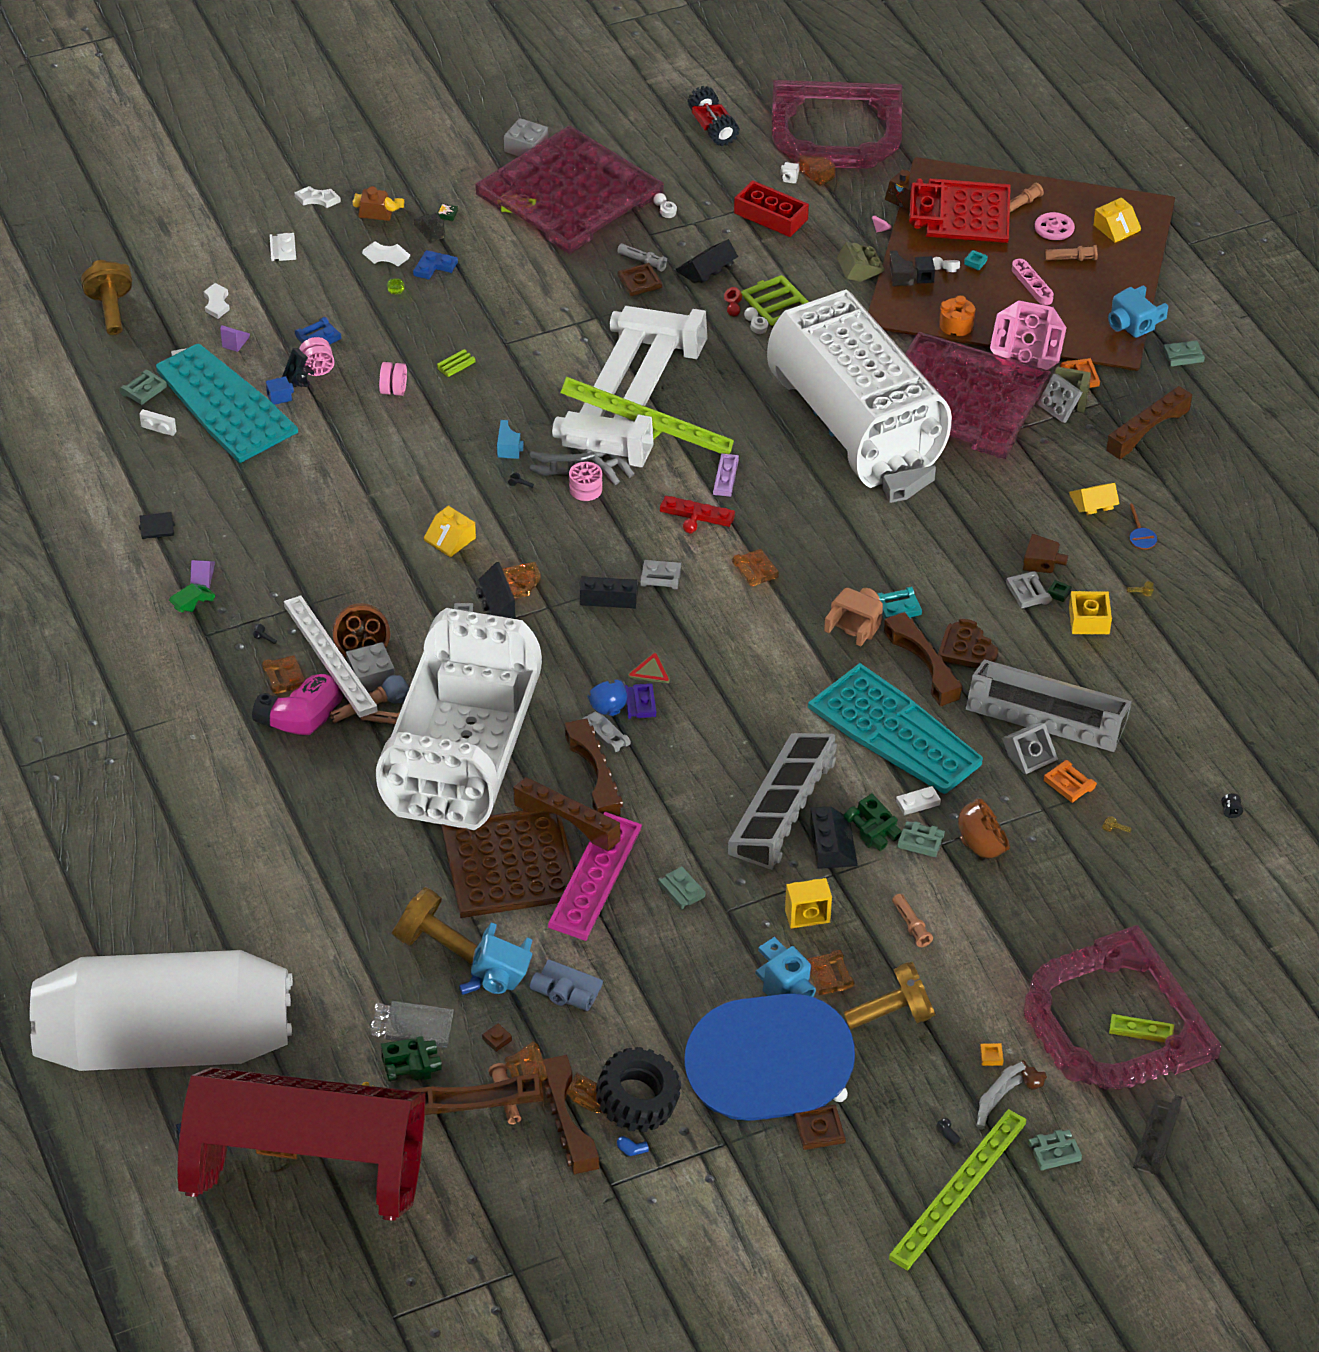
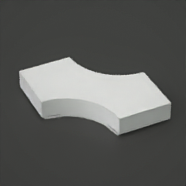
[294,186,341,208]
[362,241,410,266]
[204,283,230,319]

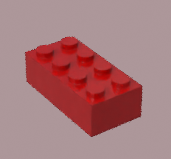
[734,180,809,237]

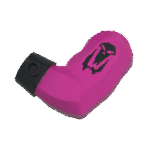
[252,674,343,735]

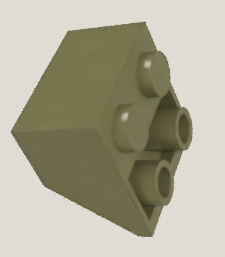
[837,242,884,282]

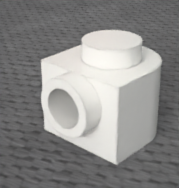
[780,162,799,183]

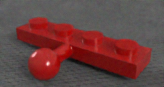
[660,495,735,533]

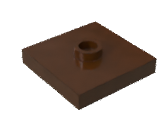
[618,263,662,296]
[794,1104,846,1150]

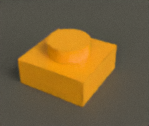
[980,1043,1004,1066]

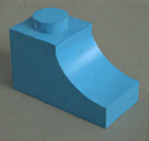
[497,420,524,459]

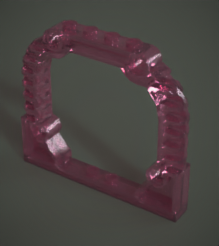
[772,80,902,169]
[1023,925,1222,1090]

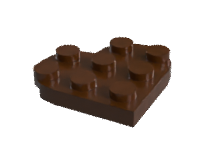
[938,619,998,668]

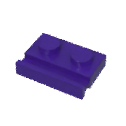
[625,683,656,719]

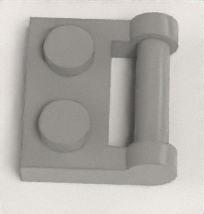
[640,560,681,589]
[1006,572,1052,608]

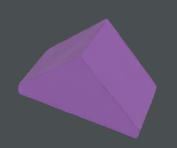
[220,325,250,352]
[190,560,215,588]

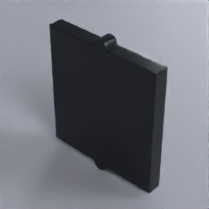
[139,512,175,539]

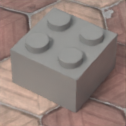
[504,118,548,161]
[346,642,395,691]

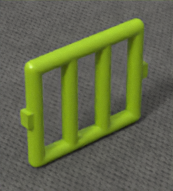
[741,275,809,326]

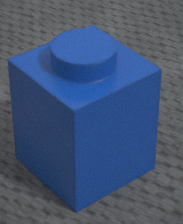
[266,376,294,405]

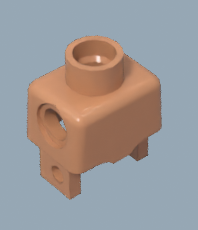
[824,588,883,646]

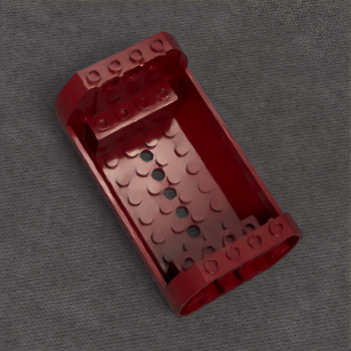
[177,1067,425,1221]

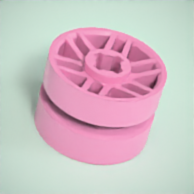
[299,337,334,376]
[379,362,407,396]
[569,462,602,501]

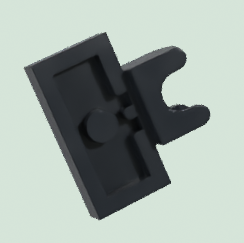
[282,348,314,387]

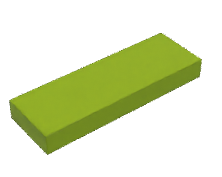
[1109,1014,1174,1044]

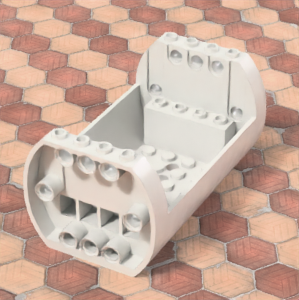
[767,289,951,488]
[376,608,542,830]

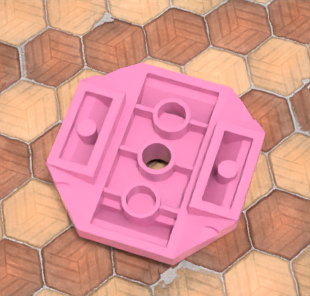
[990,301,1067,376]

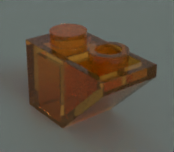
[799,155,835,186]

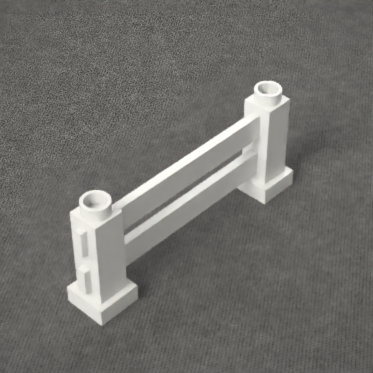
[552,306,707,467]

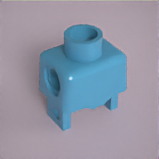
[1108,285,1168,338]
[471,922,533,994]
[755,937,816,997]

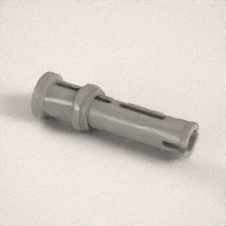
[617,243,667,272]

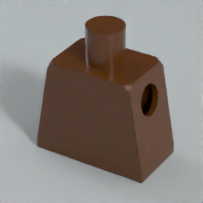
[1023,534,1069,573]

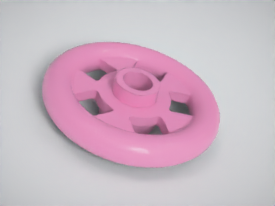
[1034,212,1075,240]

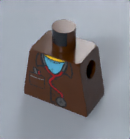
[885,170,916,211]

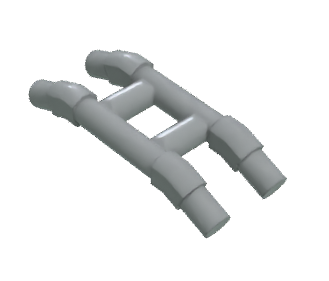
[578,449,635,485]
[976,1062,1025,1130]

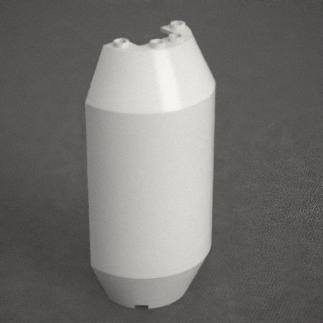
[30,950,293,1071]

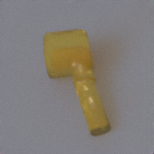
[1127,581,1154,596]
[1102,816,1132,833]

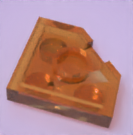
[502,562,541,599]

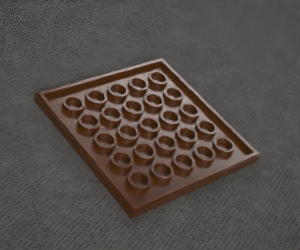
[441,810,574,918]

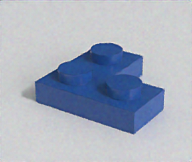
[413,250,458,279]

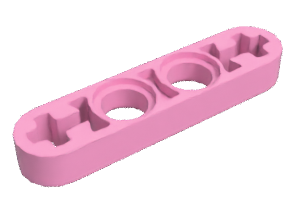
[1012,259,1054,305]

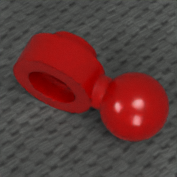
[724,287,742,317]

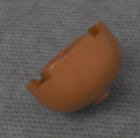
[332,603,390,658]
[958,798,1010,858]

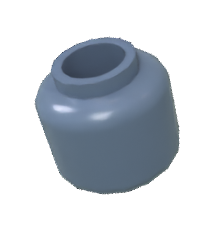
[382,675,409,704]

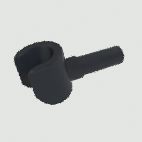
[508,472,534,488]
[253,624,277,644]

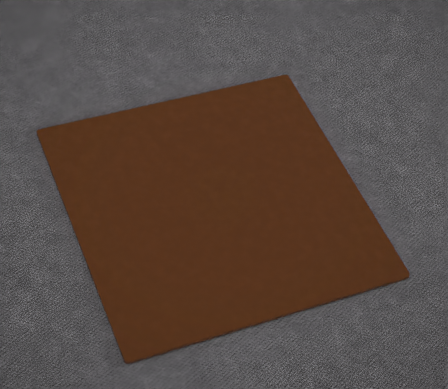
[868,157,1175,371]

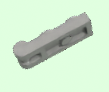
[582,711,631,753]

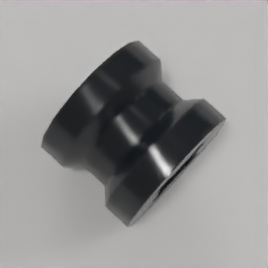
[1221,793,1243,818]

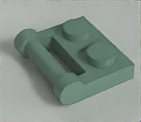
[119,370,167,405]

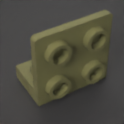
[1055,367,1091,413]

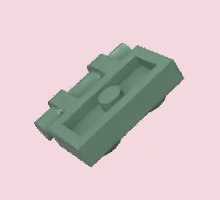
[897,821,945,857]
[1028,1129,1082,1170]

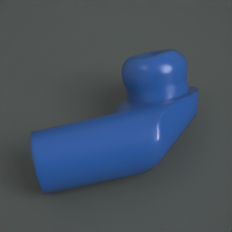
[459,973,484,995]
[617,1136,649,1156]

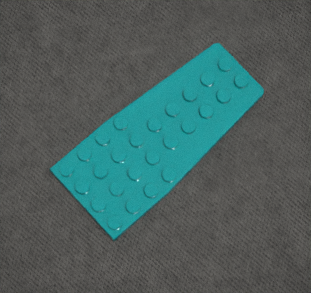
[156,344,298,464]
[808,663,983,794]

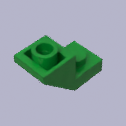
[169,583,216,612]

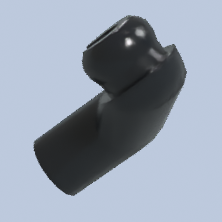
[937,1118,961,1146]

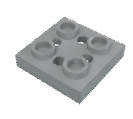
[1037,374,1083,423]

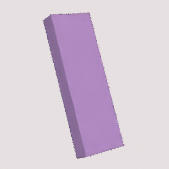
[713,453,739,497]

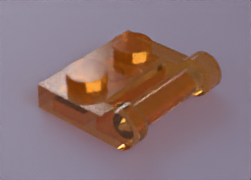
[732,549,779,586]
[262,655,305,694]
[807,949,855,995]
[504,1041,548,1082]

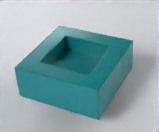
[964,250,988,270]

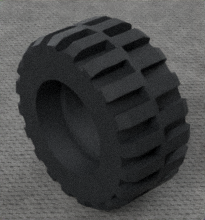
[596,1047,681,1132]

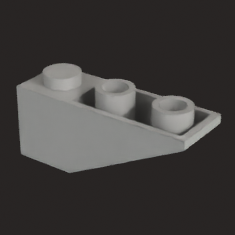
[882,465,936,503]

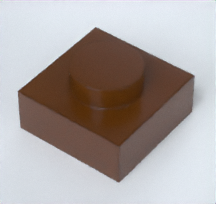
[482,1023,512,1052]

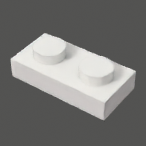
[140,409,176,436]
[896,786,941,816]

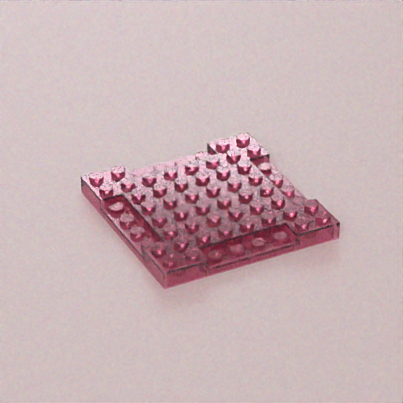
[475,125,664,254]
[905,332,1051,459]

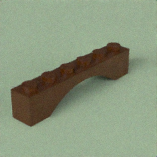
[1106,386,1192,460]
[884,612,962,707]
[565,718,623,816]
[513,777,621,851]
[539,1055,599,1174]
[411,1074,544,1115]

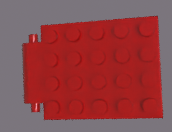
[909,179,1010,243]

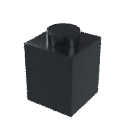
[914,256,935,284]

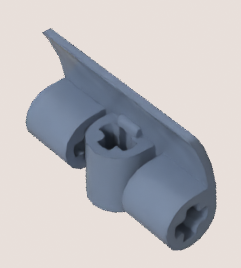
[530,960,603,1011]

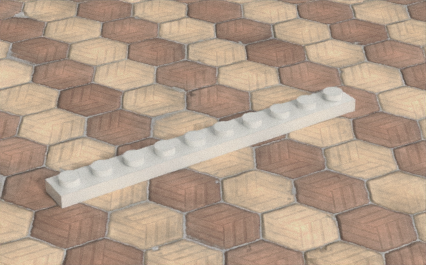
[284,596,378,717]

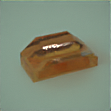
[566,1072,602,1113]

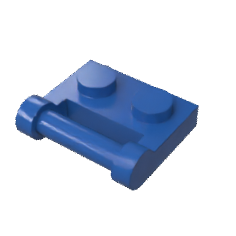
[295,317,341,344]

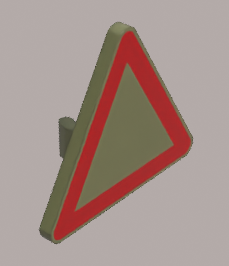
[628,653,670,683]

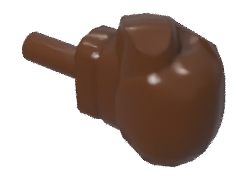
[1021,1060,1047,1090]

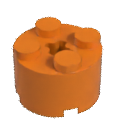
[940,296,975,336]

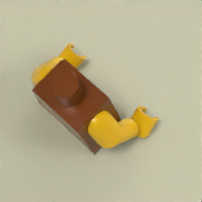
[353,186,404,221]

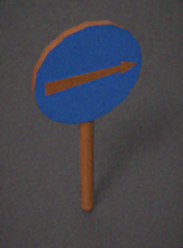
[1130,503,1157,550]

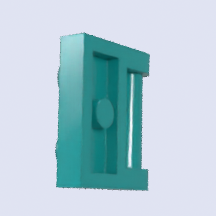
[877,586,922,619]

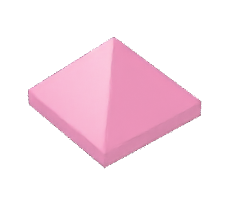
[872,216,892,233]

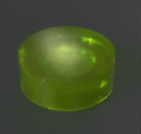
[387,278,404,294]

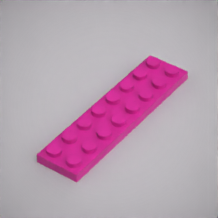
[548,812,642,941]

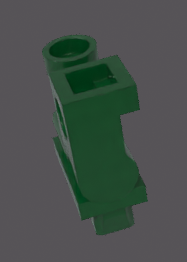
[843,793,902,851]
[381,1036,442,1082]

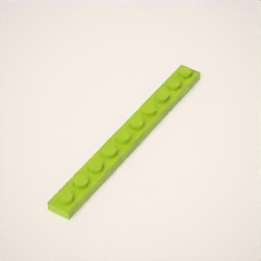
[560,377,734,454]
[889,1109,1027,1271]

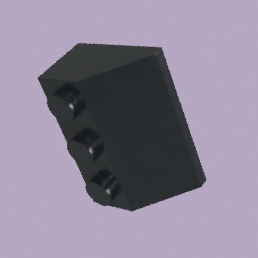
[676,239,738,283]
[476,562,516,619]
[580,576,639,609]
[810,806,858,869]

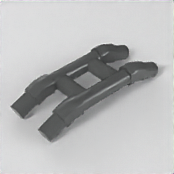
[530,451,595,476]

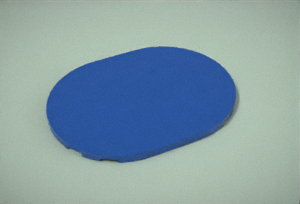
[685,994,855,1121]

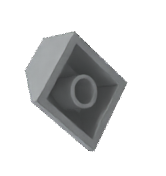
[1002,723,1058,774]

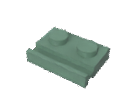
[1163,341,1205,366]
[658,866,705,910]

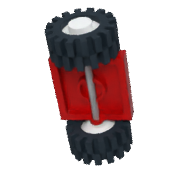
[687,86,740,146]

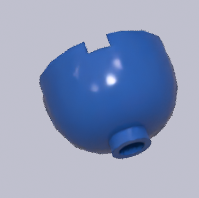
[587,680,627,716]

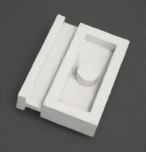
[270,233,296,261]

